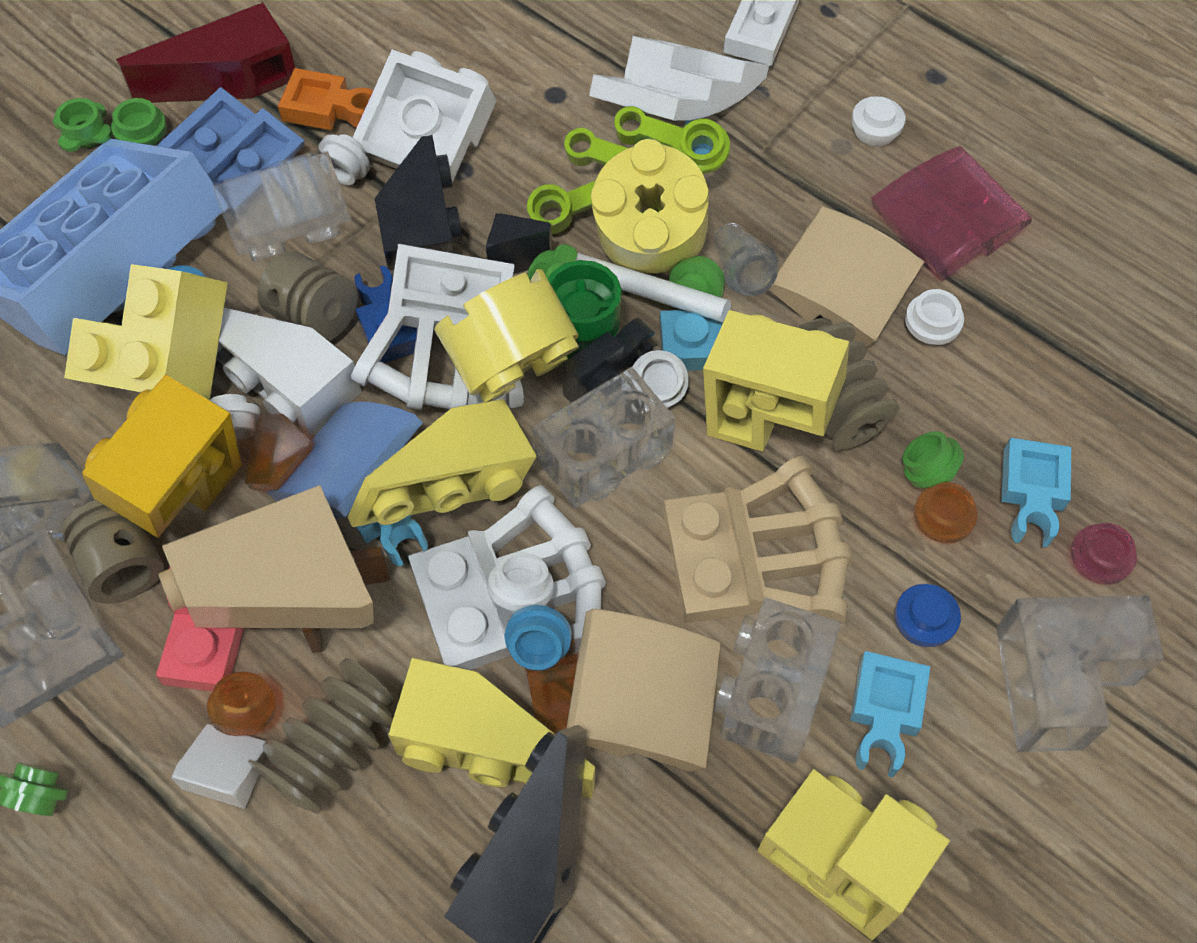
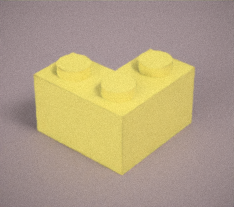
[64,264,228,400]
[703,310,850,452]
[757,769,950,941]

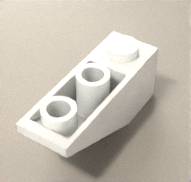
[216,308,362,438]

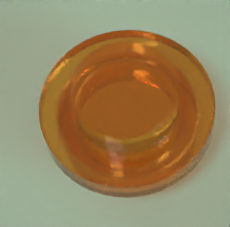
[914,482,978,543]
[207,672,276,736]

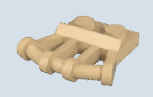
[663,456,853,625]

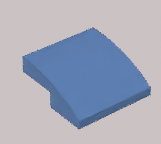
[157,87,305,215]
[266,402,423,519]

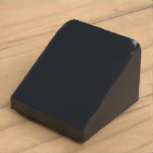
[486,213,552,274]

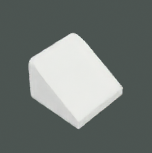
[171,724,267,809]

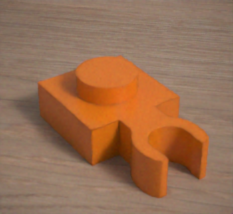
[278,68,373,130]

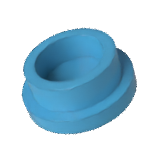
[504,605,572,670]

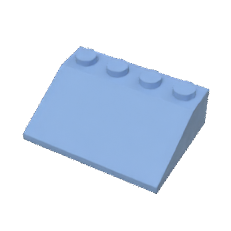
[0,139,229,355]

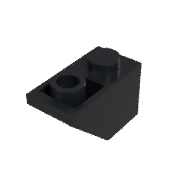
[374,135,462,271]

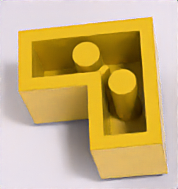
[82,374,242,538]

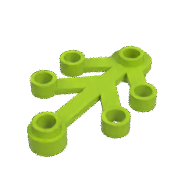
[527,106,730,234]

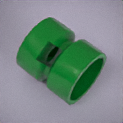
[548,260,622,359]

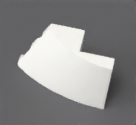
[589,36,769,121]

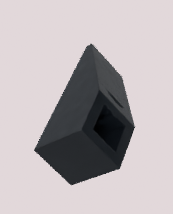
[444,725,587,943]

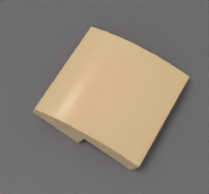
[766,207,924,348]
[566,608,721,772]

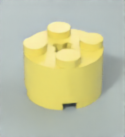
[591,139,708,275]
[434,269,579,402]

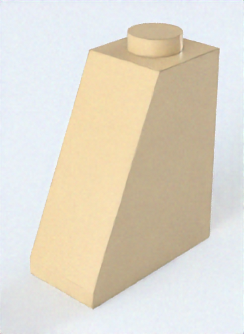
[158,485,374,628]

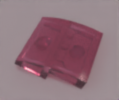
[871,146,1032,282]

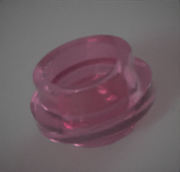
[1071,523,1137,585]

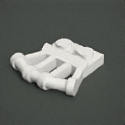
[351,244,524,411]
[408,485,606,670]

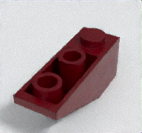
[116,2,295,103]

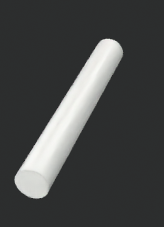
[576,253,731,323]

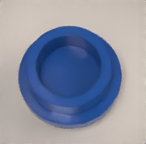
[895,584,961,647]

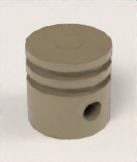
[257,251,357,341]
[61,500,164,604]

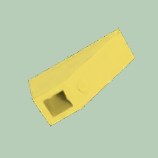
[347,399,537,528]
[389,658,595,799]

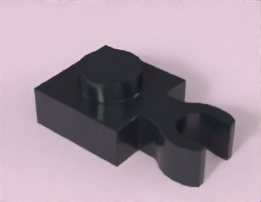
[562,317,655,410]

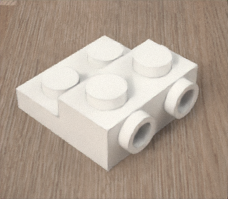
[353,50,497,183]

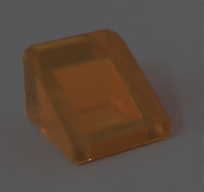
[245,413,314,490]
[524,653,579,734]

